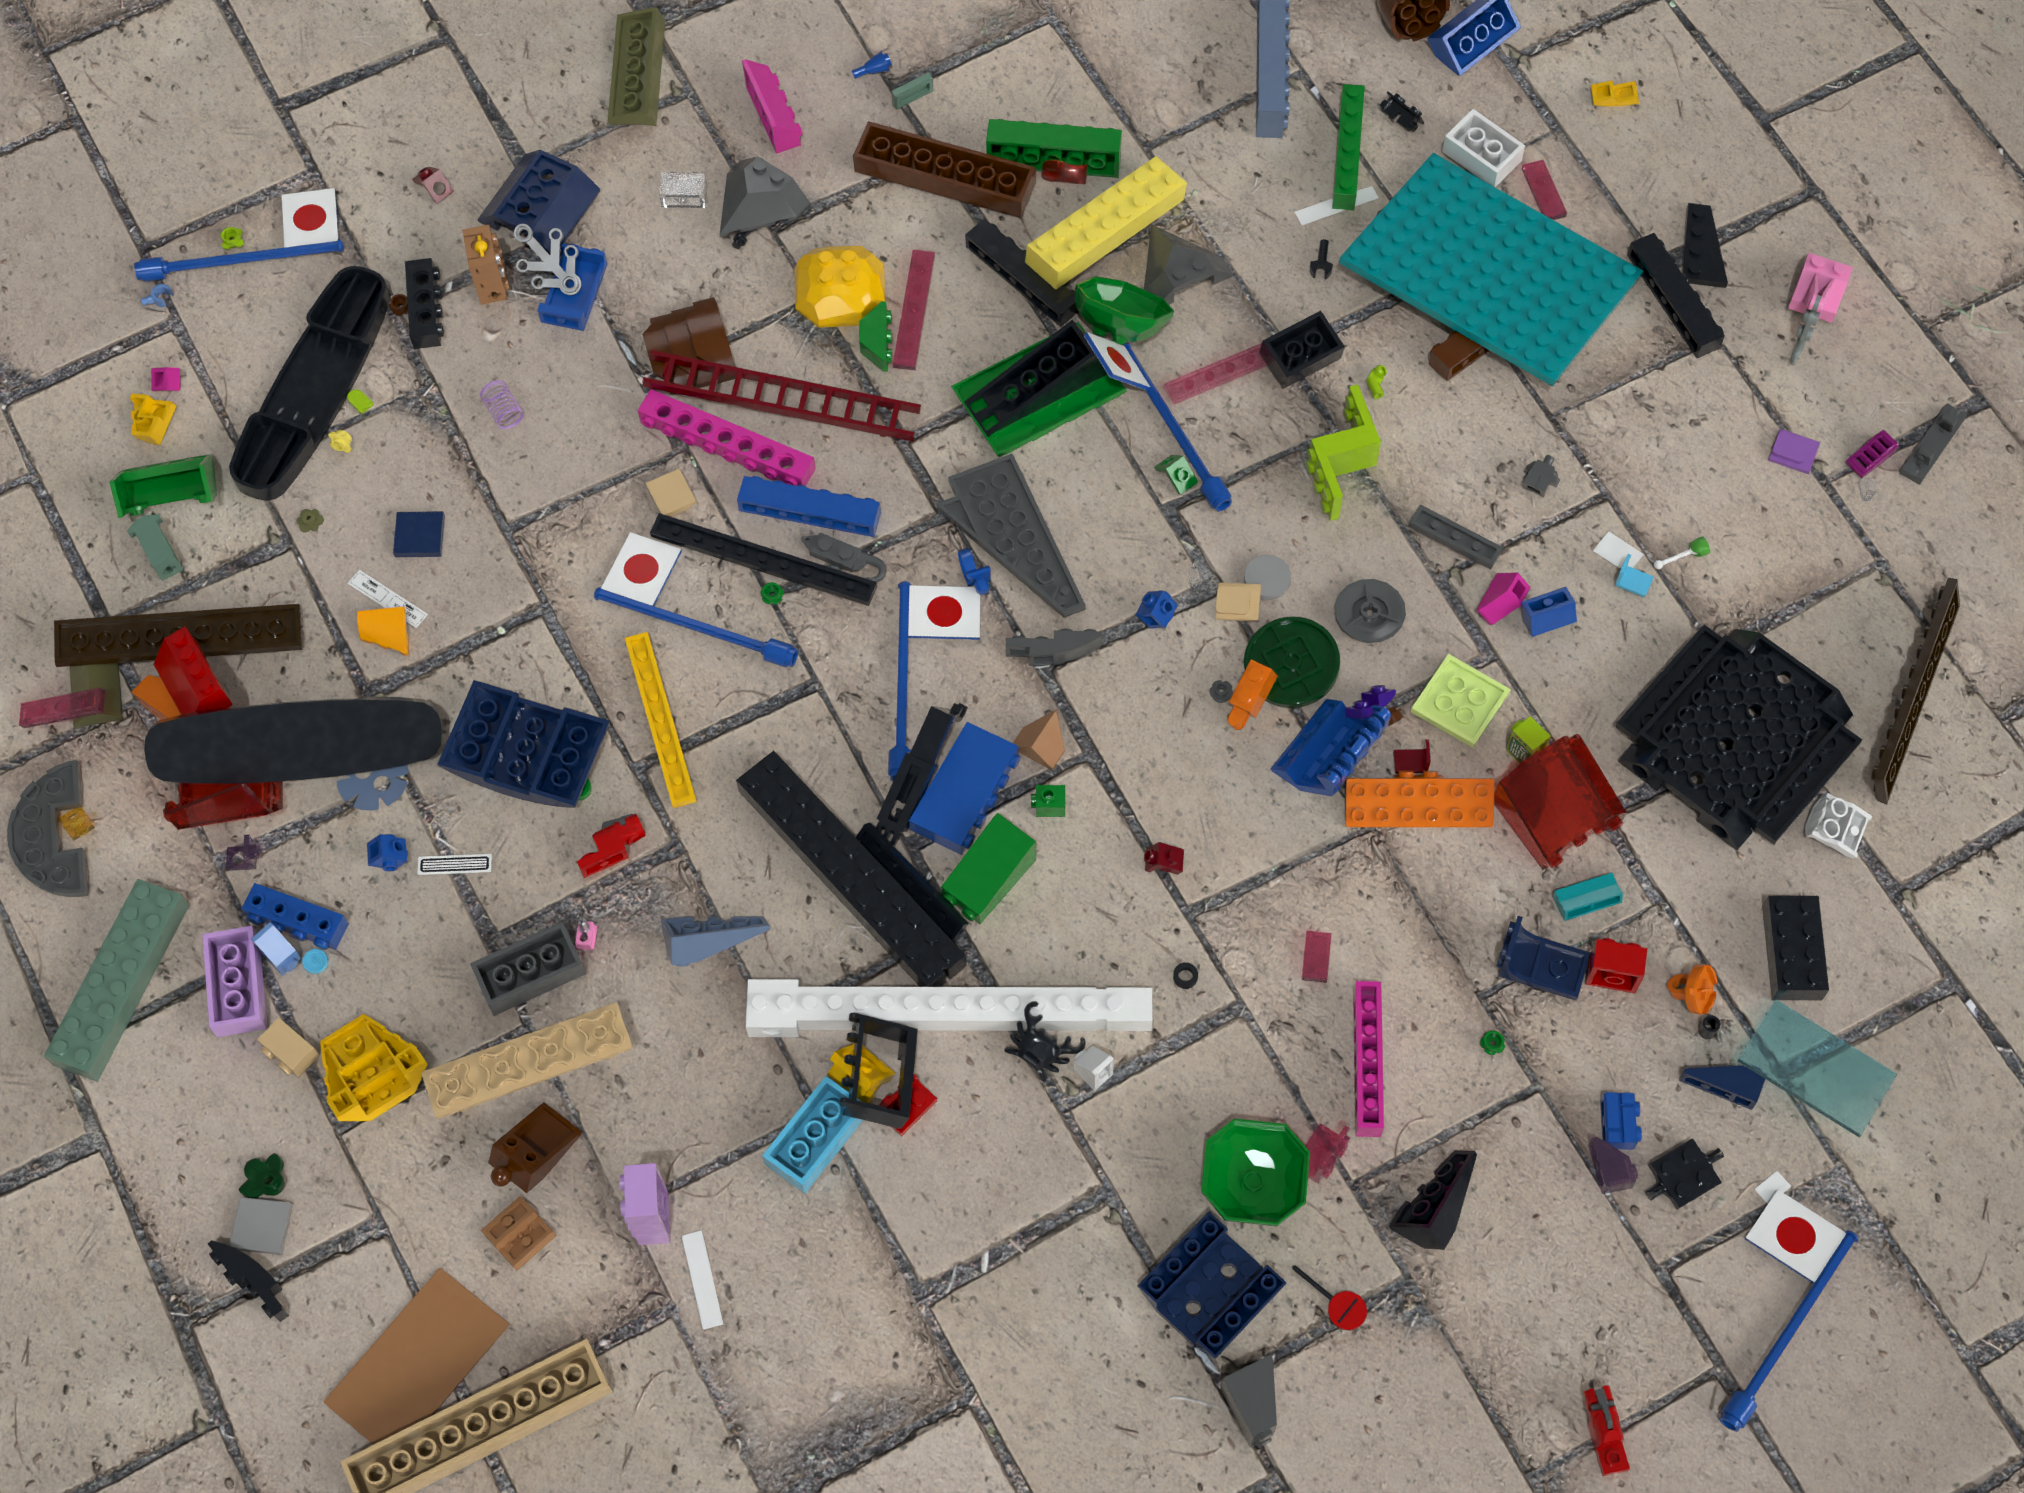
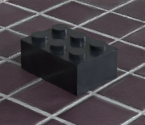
[1259,310,1345,389]

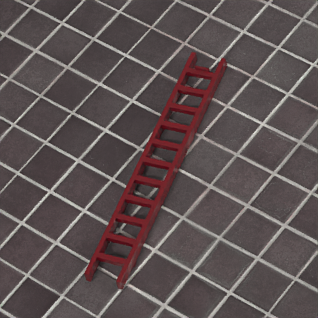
[642,350,921,441]

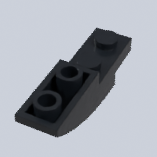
[207,1240,289,1322]

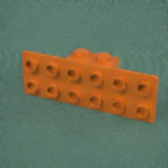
[1345,770,1494,827]

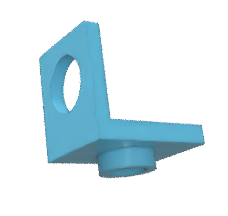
[1615,554,1654,597]

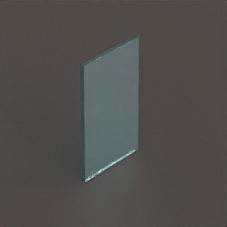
[1737,1000,1897,1138]

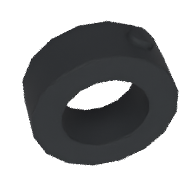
[1173,962,1198,989]

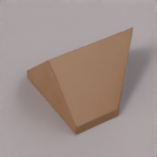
[1013,710,1065,770]

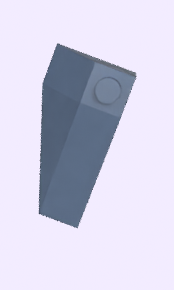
[661,916,770,967]

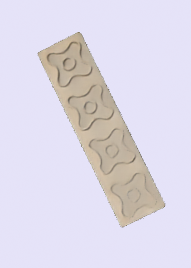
[422,1003,633,1119]

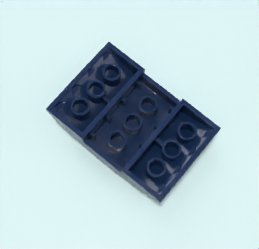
[438,680,610,808]

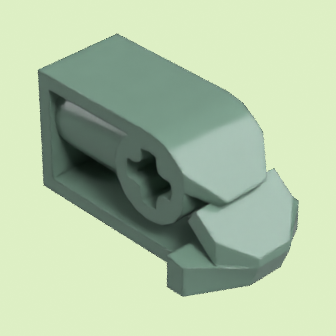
[127,514,183,581]

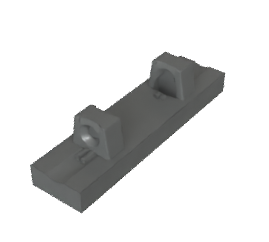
[1900,403,1967,485]

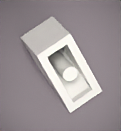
[1074,1046,1114,1091]

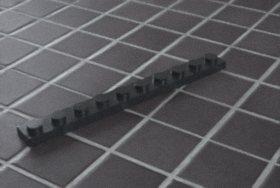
[650,513,877,606]

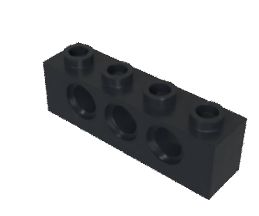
[405,258,444,349]

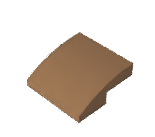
[480,1196,556,1271]

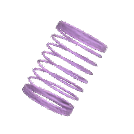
[480,380,524,429]

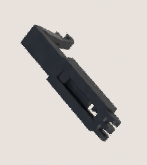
[876,703,968,846]

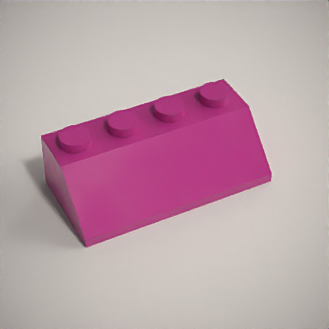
[742,59,803,154]

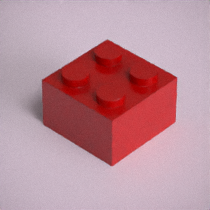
[1585,938,1648,994]

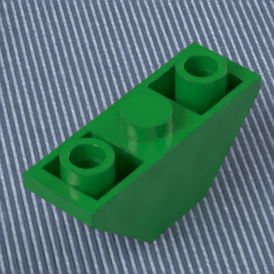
[859,301,892,372]

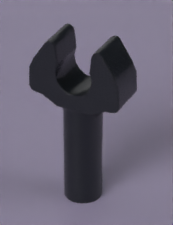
[1309,239,1333,280]

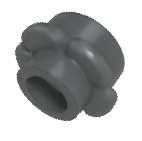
[1210,680,1233,703]

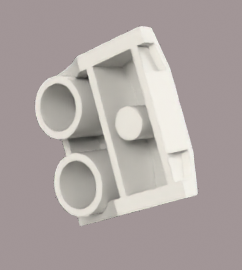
[1804,793,1872,859]

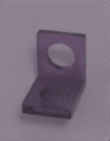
[226,834,260,871]

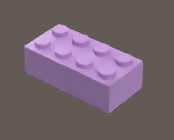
[202,926,267,1038]
[620,1163,670,1245]

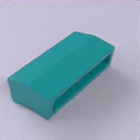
[1552,872,1623,921]

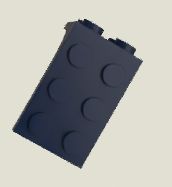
[1496,916,1591,1001]

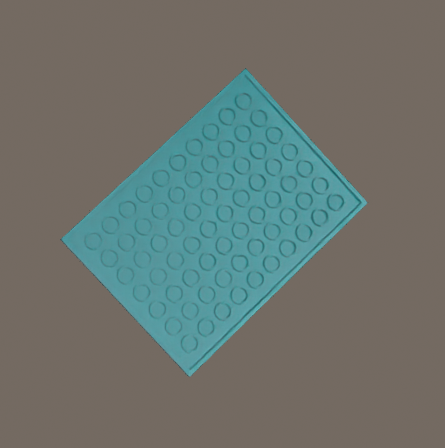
[1339,153,1643,387]

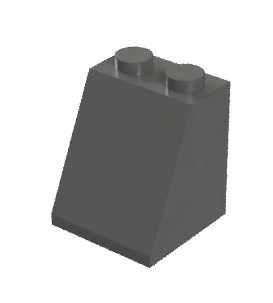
[1220,1355,1277,1448]

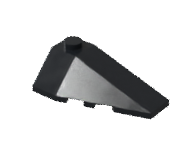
[1389,1150,1477,1250]

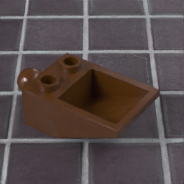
[488,1102,582,1193]

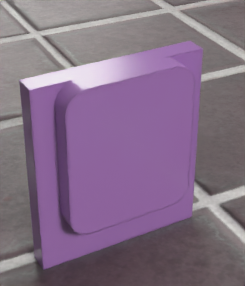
[1768,429,1820,475]

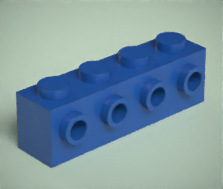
[241,883,349,950]

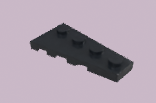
[1682,203,1728,288]

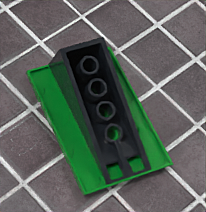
[951,320,1127,457]

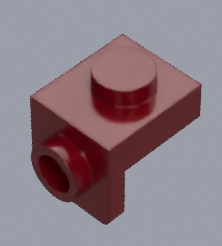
[1144,842,1184,875]

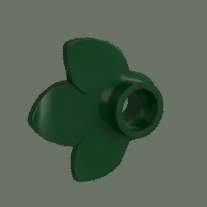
[239,1153,285,1198]

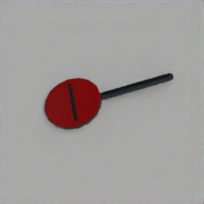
[1292,1265,1367,1331]

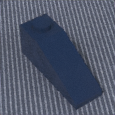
[1679,1065,1767,1110]

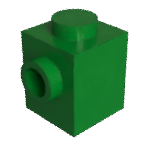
[1031,785,1065,817]

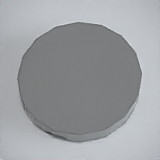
[1244,555,1291,600]

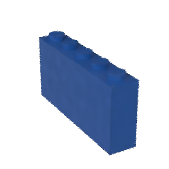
[909,722,1021,855]

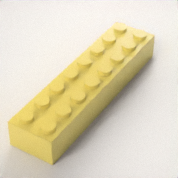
[1025,156,1187,290]

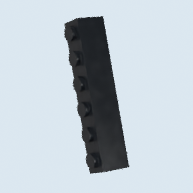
[965,218,1079,327]
[1627,233,1725,358]

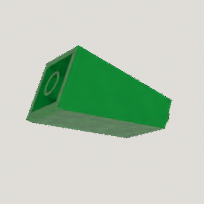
[941,813,1036,924]

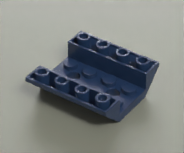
[478,150,600,255]
[1137,1212,1287,1359]

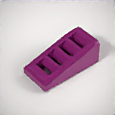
[1845,430,1899,478]

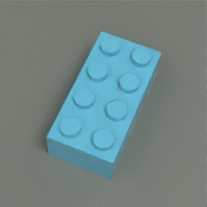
[762,1076,863,1194]

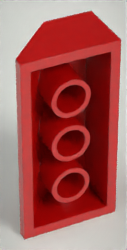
[153,626,233,715]

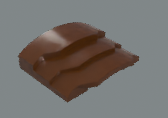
[642,297,736,395]

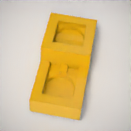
[1591,80,1639,107]

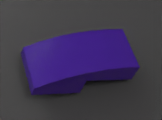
[1345,685,1396,719]

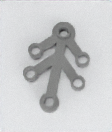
[514,224,582,295]

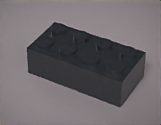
[1762,896,1829,1001]

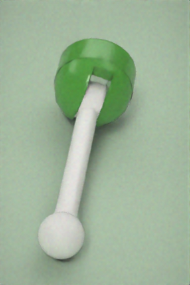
[1654,536,1710,569]

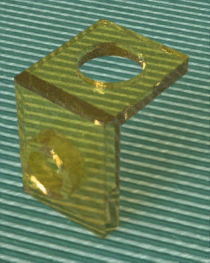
[59,807,95,841]

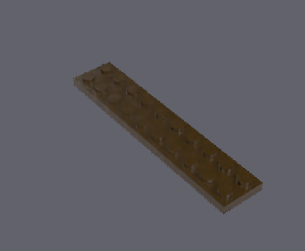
[1871,577,1960,805]
[54,604,302,667]

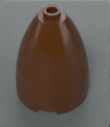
[1377,0,1450,42]

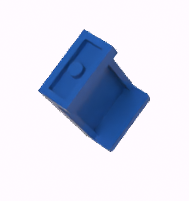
[537,244,608,331]

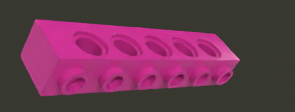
[1353,981,1384,1137]

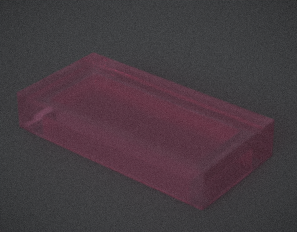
[1302,931,1332,983]

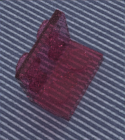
[1305,1123,1351,1184]

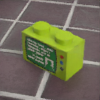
[1506,716,1551,771]

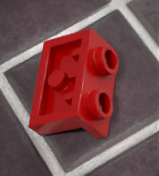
[879,1074,937,1137]

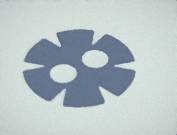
[337,765,409,810]

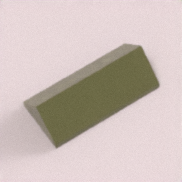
[69,663,123,728]

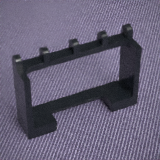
[839,1013,918,1129]

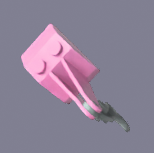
[1788,253,1853,365]

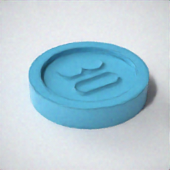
[302,949,328,974]

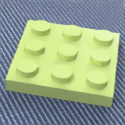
[1411,654,1511,748]

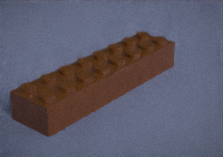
[853,121,1036,218]

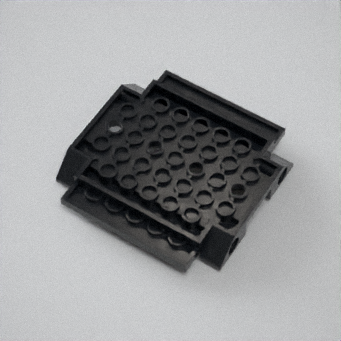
[1615,625,1862,851]

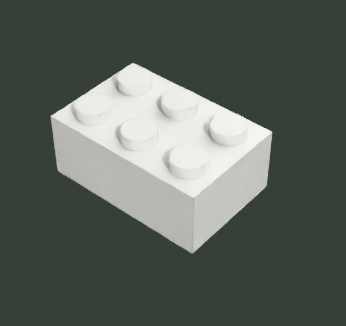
[1442,109,1525,187]

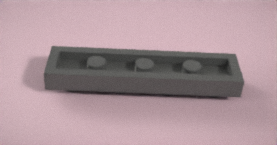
[1408,504,1503,569]

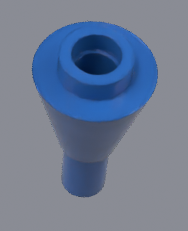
[852,51,892,79]

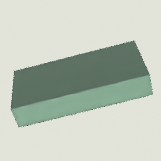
[891,72,933,110]

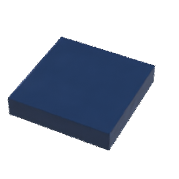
[393,511,445,558]

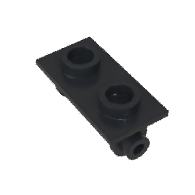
[1380,91,1424,132]

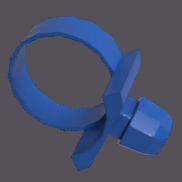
[958,548,991,595]

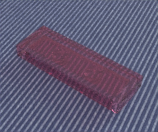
[1522,160,1567,220]

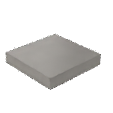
[229,1197,293,1255]

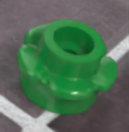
[760,582,784,605]
[1480,1031,1505,1055]

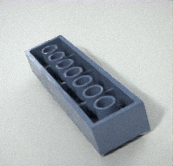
[1256,0,1290,138]

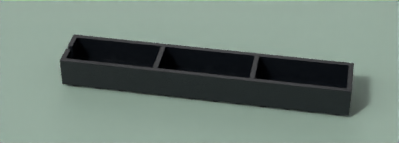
[736,750,967,987]

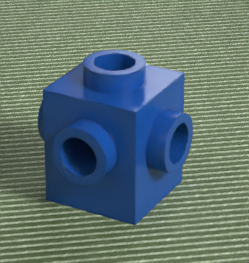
[1135,590,1178,629]
[367,834,408,872]

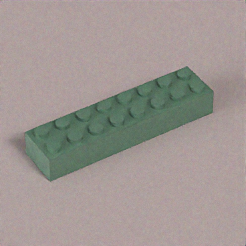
[44,879,190,1082]

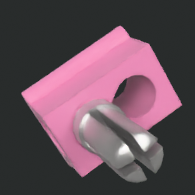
[574,918,598,950]

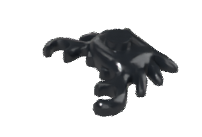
[1004,1001,1086,1082]

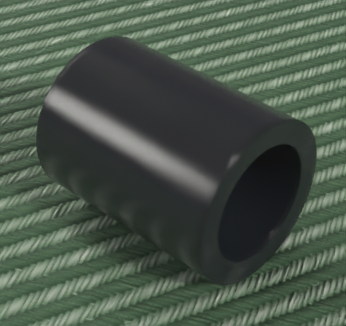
[1698,1015,1721,1039]

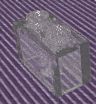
[659,171,708,208]

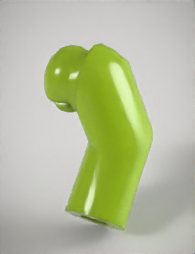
[1366,365,1387,399]

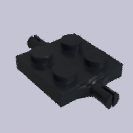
[1645,1138,1724,1210]

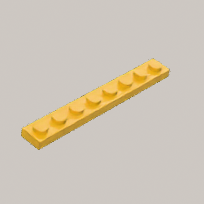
[625,631,697,809]

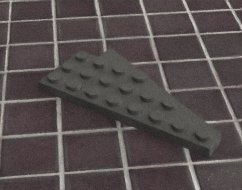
[937,453,1086,618]

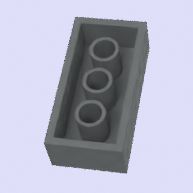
[470,922,586,1016]

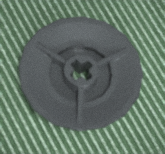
[1335,579,1406,643]

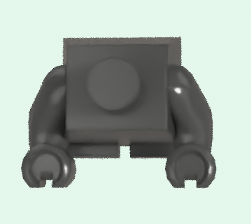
[1523,455,1560,497]

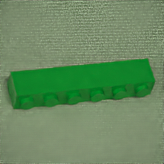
[1332,84,1365,211]

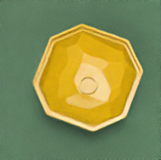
[794,246,885,328]

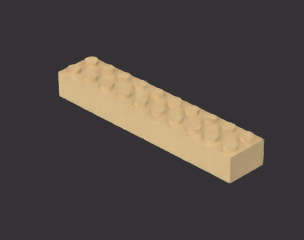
[340,1339,613,1493]

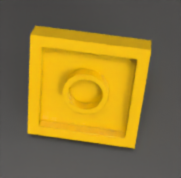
[827,1043,896,1103]

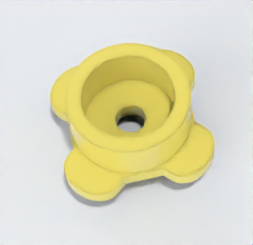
[328,430,352,453]

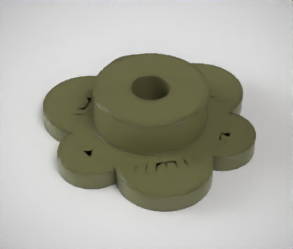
[296,509,324,532]

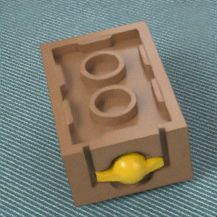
[462,225,510,305]

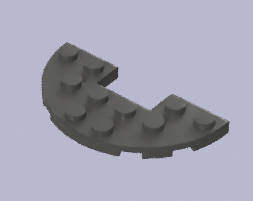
[7,760,88,897]

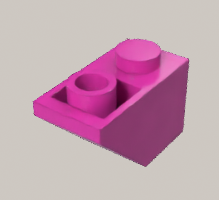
[1476,572,1531,625]

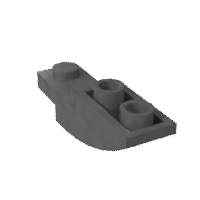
[1005,628,1102,666]

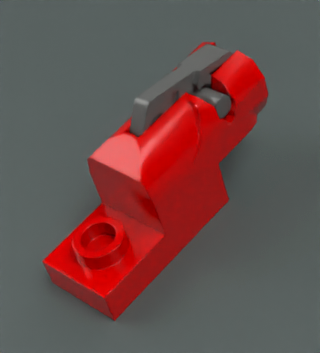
[577,813,646,878]
[1583,1385,1630,1477]

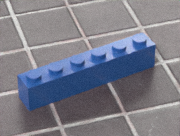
[737,476,881,537]

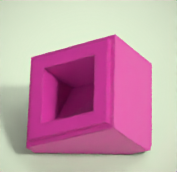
[151,367,180,391]

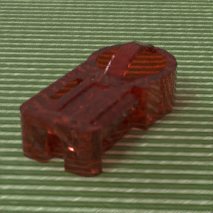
[1041,160,1087,185]

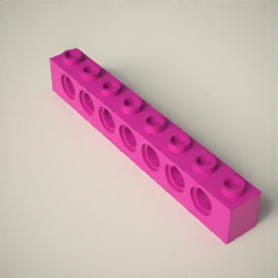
[637,389,816,486]

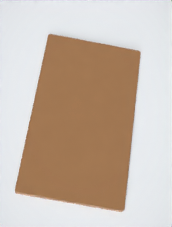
[324,1268,509,1445]

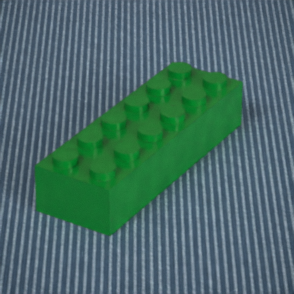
[986,119,1122,178]

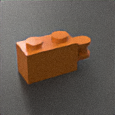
[1228,660,1278,730]

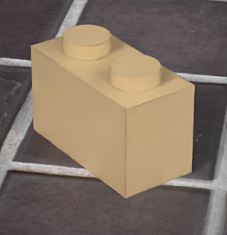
[257,1017,320,1078]

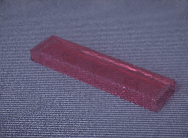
[19,688,105,728]

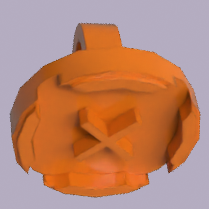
[1667,964,1717,1015]

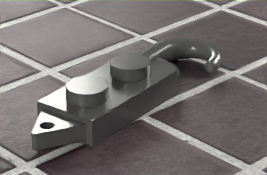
[801,533,887,582]

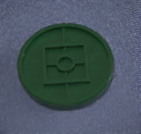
[1244,616,1340,708]

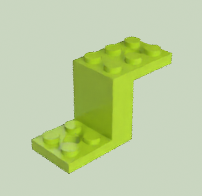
[1306,384,1381,521]

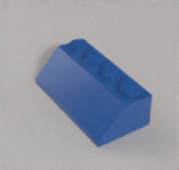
[1427,0,1521,76]

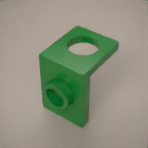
[1154,455,1198,494]

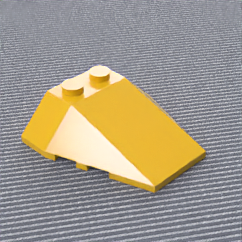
[320,1013,428,1121]

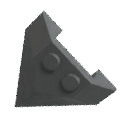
[720,156,810,237]
[1144,224,1233,305]

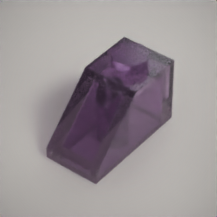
[1588,1137,1638,1194]

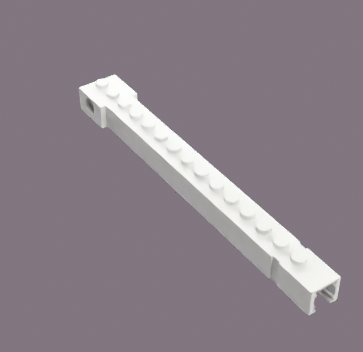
[746,979,1152,1037]

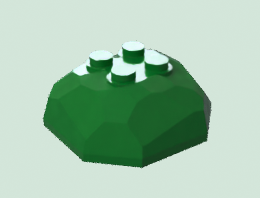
[1075,276,1174,345]
[1201,1118,1310,1227]

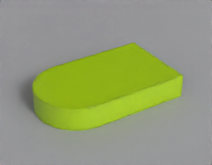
[347,389,374,415]

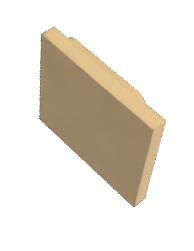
[646,469,697,517]
[1215,583,1261,622]

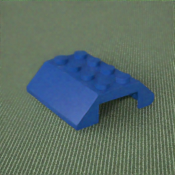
[1270,699,1391,796]

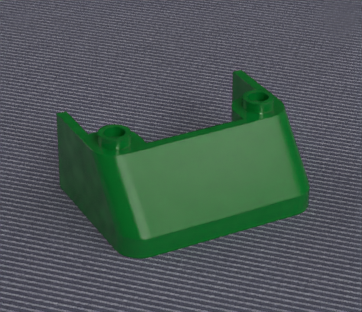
[109,454,217,518]

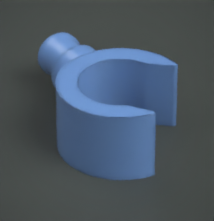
[141,284,174,307]

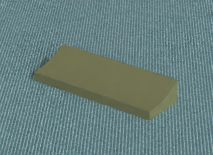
[607,7,665,126]

